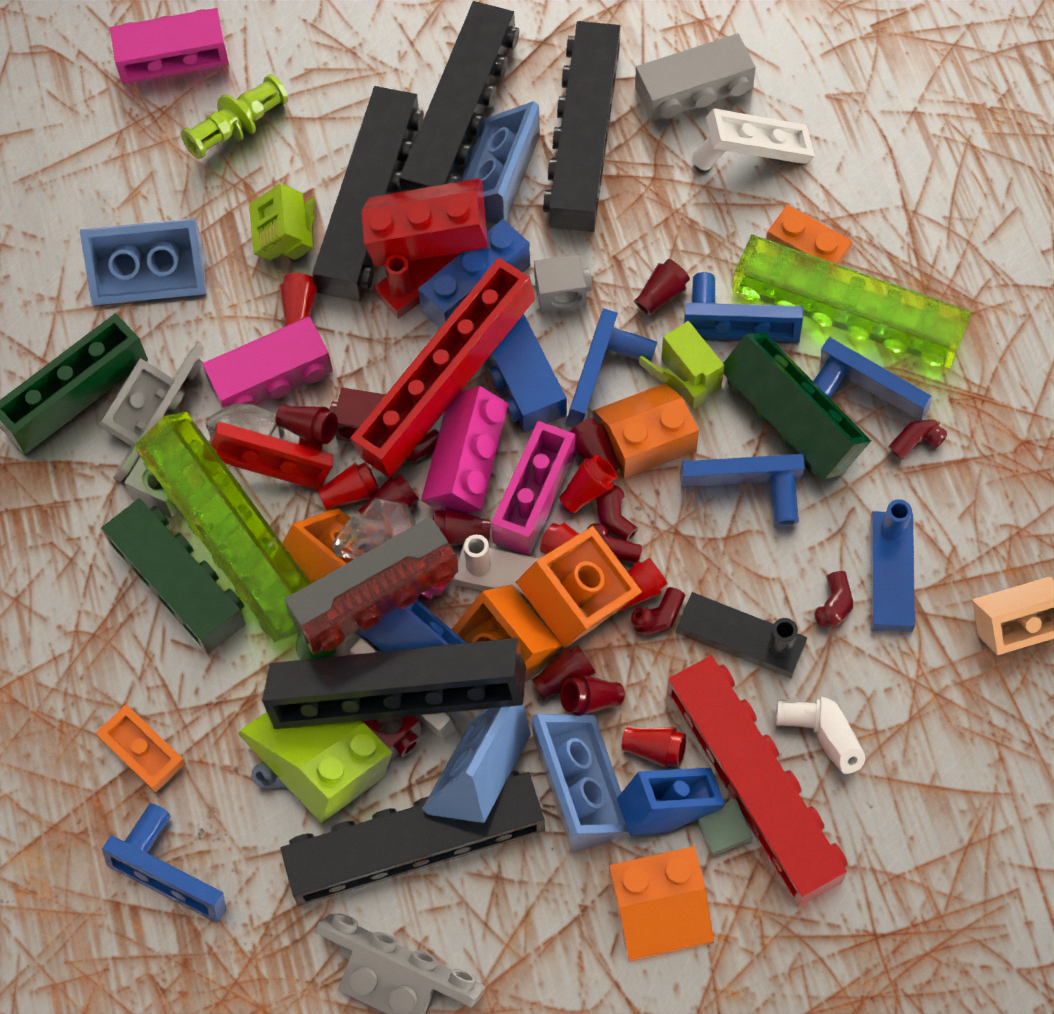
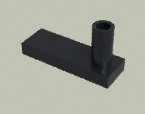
[676,592,808,679]

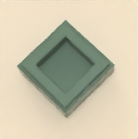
[697,799,753,857]

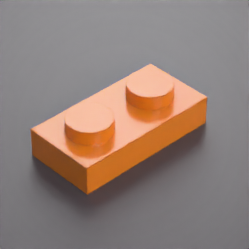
[766,204,852,276]
[95,704,186,793]

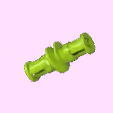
[181,74,288,159]

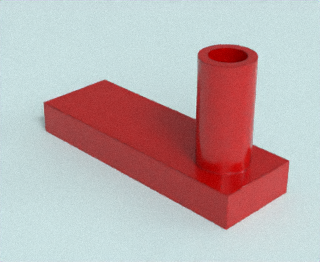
[373,252,462,319]
[205,421,334,490]

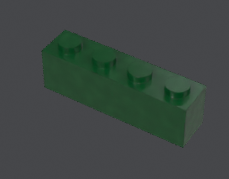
[0,313,148,455]
[723,332,871,479]
[101,498,246,655]

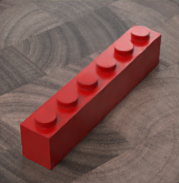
[350,257,536,478]
[667,655,848,907]

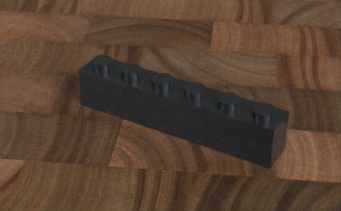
[399,1,519,192]
[543,21,621,232]
[312,86,424,302]
[262,638,526,729]
[280,771,545,907]

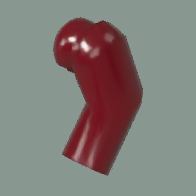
[888,419,947,460]
[587,523,642,564]
[631,587,686,635]

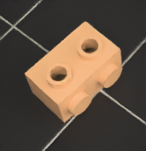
[972,577,1054,655]

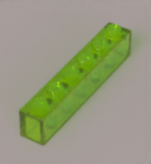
[732,234,972,369]
[133,411,311,643]

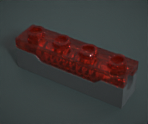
[284,516,459,655]

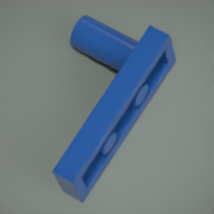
[684,272,803,343]
[565,308,657,428]
[813,337,932,420]
[680,454,805,526]
[871,499,915,632]
[102,803,226,923]

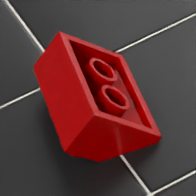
[362,178,488,267]

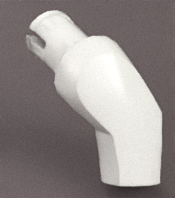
[776,696,865,774]

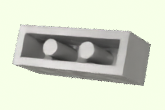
[635,33,756,122]

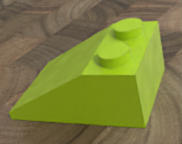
[238,712,392,824]

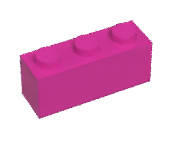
[110,8,229,84]
[202,316,333,418]
[421,386,508,513]
[491,421,575,556]

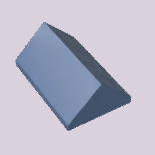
[461,101,540,224]
[79,218,206,305]
[422,703,531,823]
[532,714,629,853]

